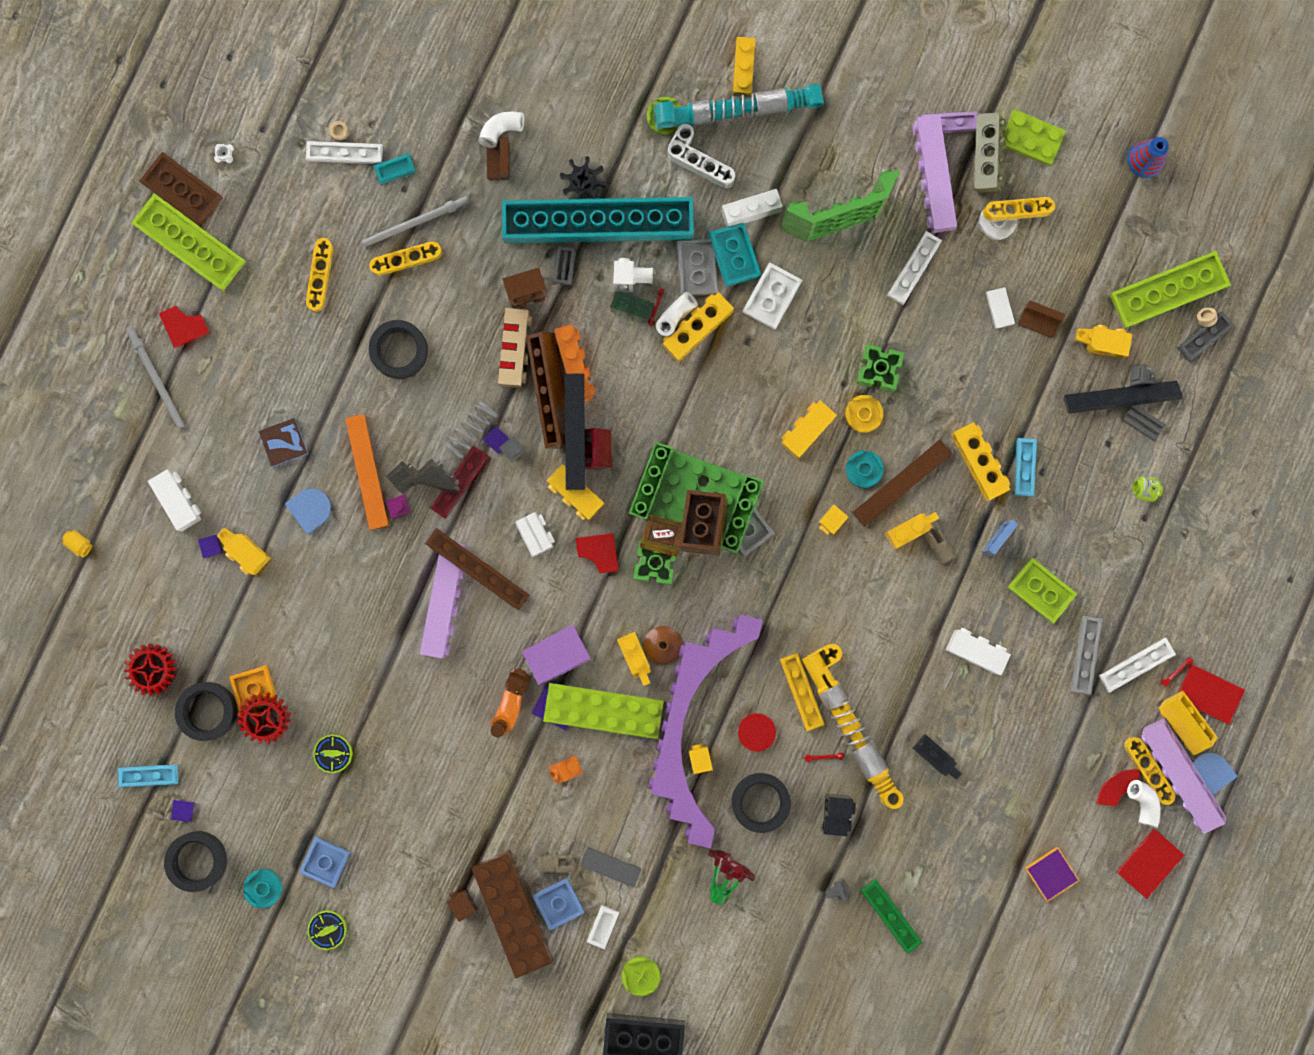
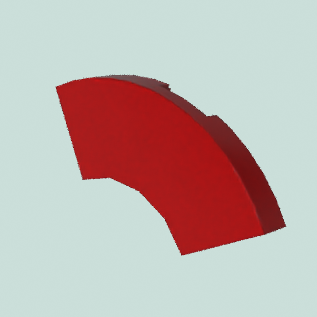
[1096,769,1140,806]

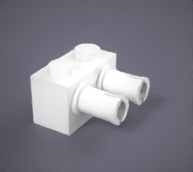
[613,258,653,292]

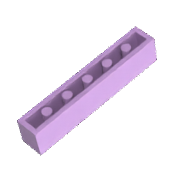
[912,114,957,233]
[420,543,469,659]
[1142,718,1227,834]

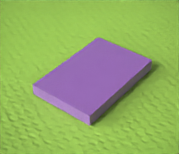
[522,625,591,686]

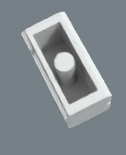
[515,512,555,557]

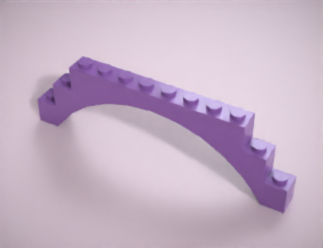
[648,615,762,848]

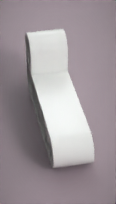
[668,124,735,188]

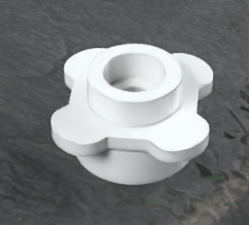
[214,144,234,163]

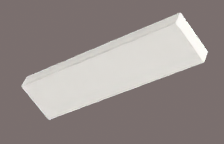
[306,141,383,164]
[887,231,942,306]
[1098,638,1176,693]

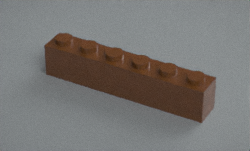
[526,332,565,449]

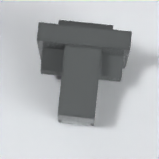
[1130,364,1154,386]
[499,436,526,463]
[825,878,849,902]

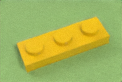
[733,37,755,95]

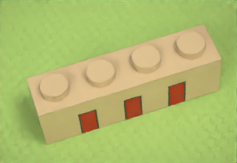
[498,308,533,388]

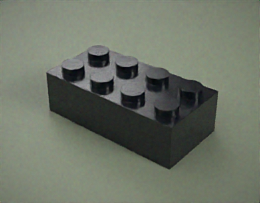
[603,1013,685,1055]

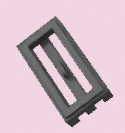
[553,246,576,286]
[1122,405,1166,441]

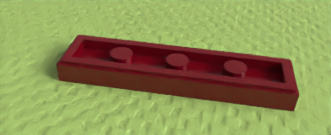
[430,445,489,519]

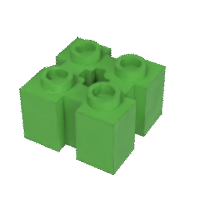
[856,344,904,393]
[633,540,678,585]

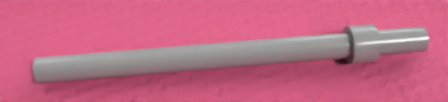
[362,196,469,247]
[125,326,185,429]

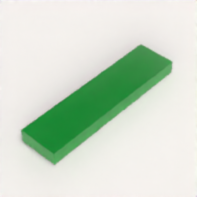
[860,879,923,954]

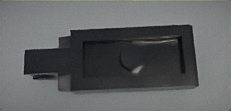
[912,734,962,779]

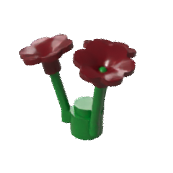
[708,850,755,905]

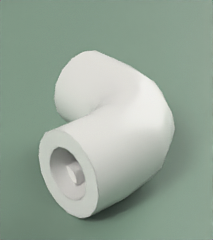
[478,111,524,148]
[656,292,698,336]
[1127,780,1161,828]

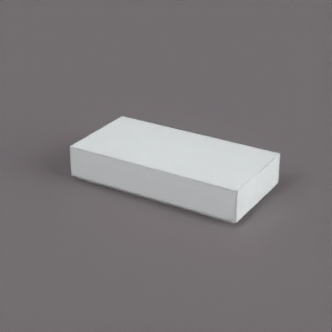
[986,287,1015,329]
[587,905,619,950]

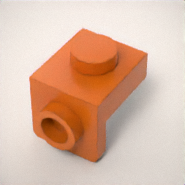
[549,755,583,784]

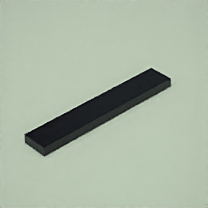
[565,374,585,490]
[1064,380,1183,414]

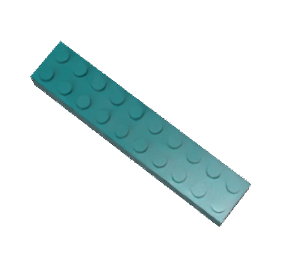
[502,197,694,244]

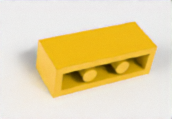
[781,400,837,460]
[547,464,605,521]
[1159,691,1218,755]

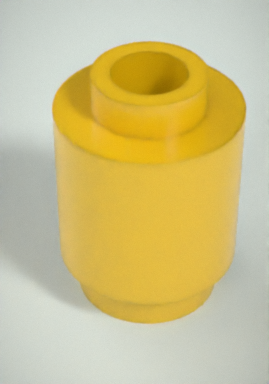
[62,530,92,557]

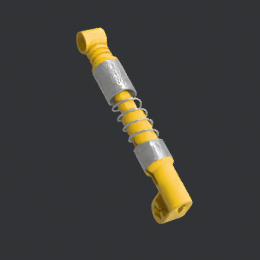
[801,644,903,809]

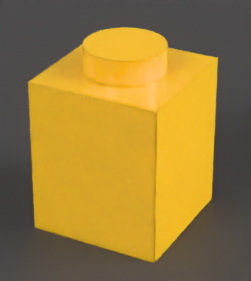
[818,505,848,535]
[688,743,713,774]

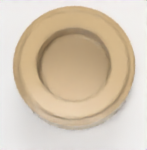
[329,121,349,141]
[1197,308,1218,327]

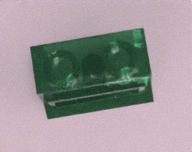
[610,291,653,323]

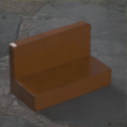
[487,137,510,180]
[1018,300,1065,338]

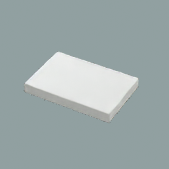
[742,262,803,330]

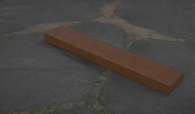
[852,440,952,527]
[424,528,530,611]

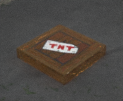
[640,515,682,556]

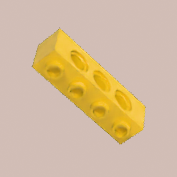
[663,292,734,363]
[951,422,1011,502]

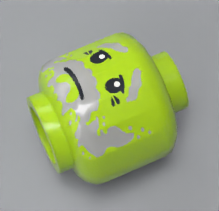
[1132,476,1163,502]

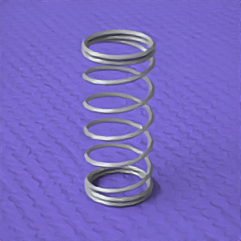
[443,400,498,459]

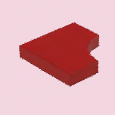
[159,306,210,349]
[575,533,619,574]

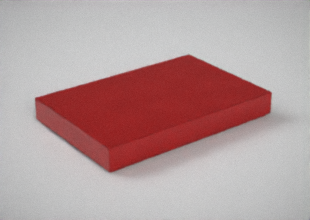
[1178,664,1245,724]
[1116,828,1185,899]

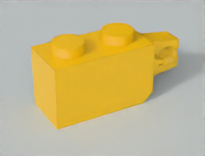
[1075,325,1132,359]
[884,512,940,550]
[217,528,271,575]
[617,632,651,686]

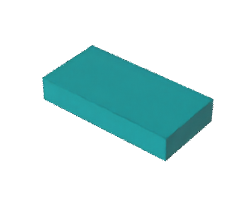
[374,153,416,185]

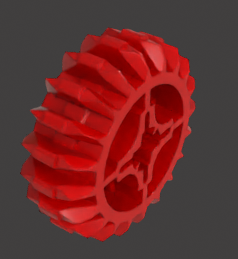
[123,643,178,696]
[237,692,291,744]

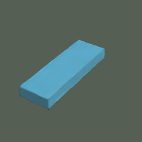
[1014,438,1037,497]
[118,764,178,787]

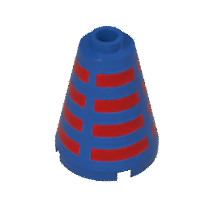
[1127,137,1169,178]

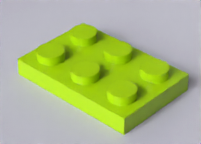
[1003,109,1066,166]
[1007,558,1077,624]

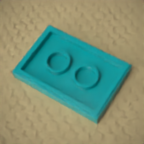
[708,223,762,287]

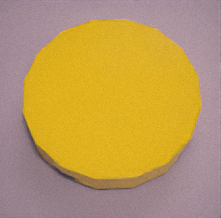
[845,395,883,433]

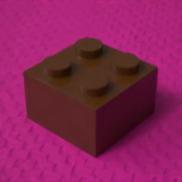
[502,267,548,309]

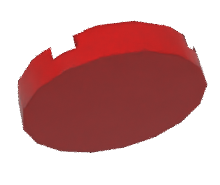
[737,713,776,752]

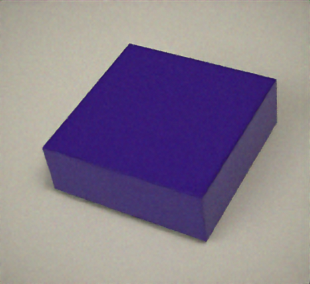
[483,426,510,453]
[198,534,223,558]
[171,800,195,822]

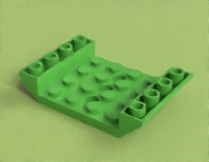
[781,169,899,242]
[629,442,764,553]

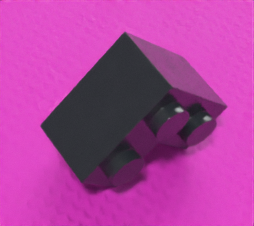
[822,793,856,837]

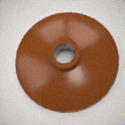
[644,626,682,664]

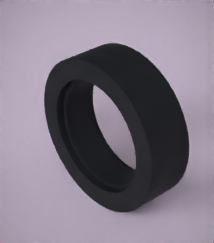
[368,320,428,379]
[175,682,237,741]
[732,773,791,833]
[164,831,227,892]

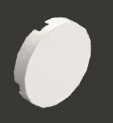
[979,206,1017,240]

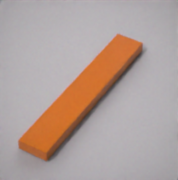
[345,414,389,530]

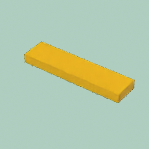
[779,652,825,732]

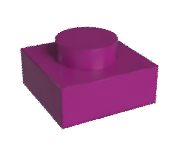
[386,494,411,519]

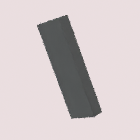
[1177,311,1234,362]
[580,847,642,887]

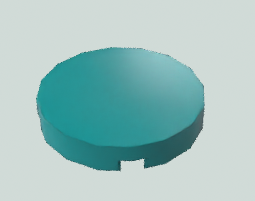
[845,450,884,488]
[243,869,283,908]

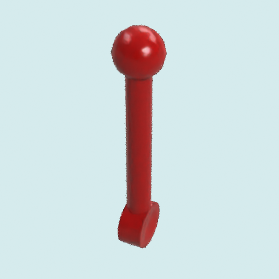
[647,288,664,326]
[1161,657,1193,686]
[804,752,845,762]

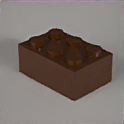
[678,490,728,556]

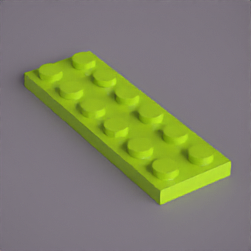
[131,193,246,291]
[1110,251,1231,329]
[543,683,664,739]

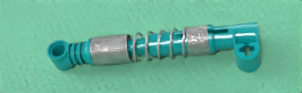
[654,84,824,129]

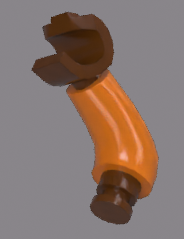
[490,668,532,738]

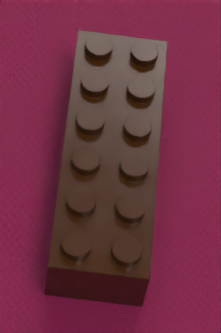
[471,850,553,979]

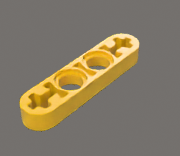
[983,197,1055,221]
[306,238,333,312]
[369,241,442,276]
[1125,737,1175,805]

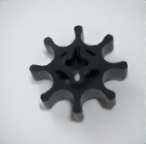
[560,156,606,199]

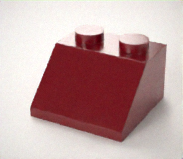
[585,428,612,470]

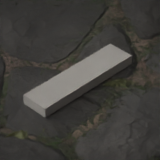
[1071,616,1103,695]

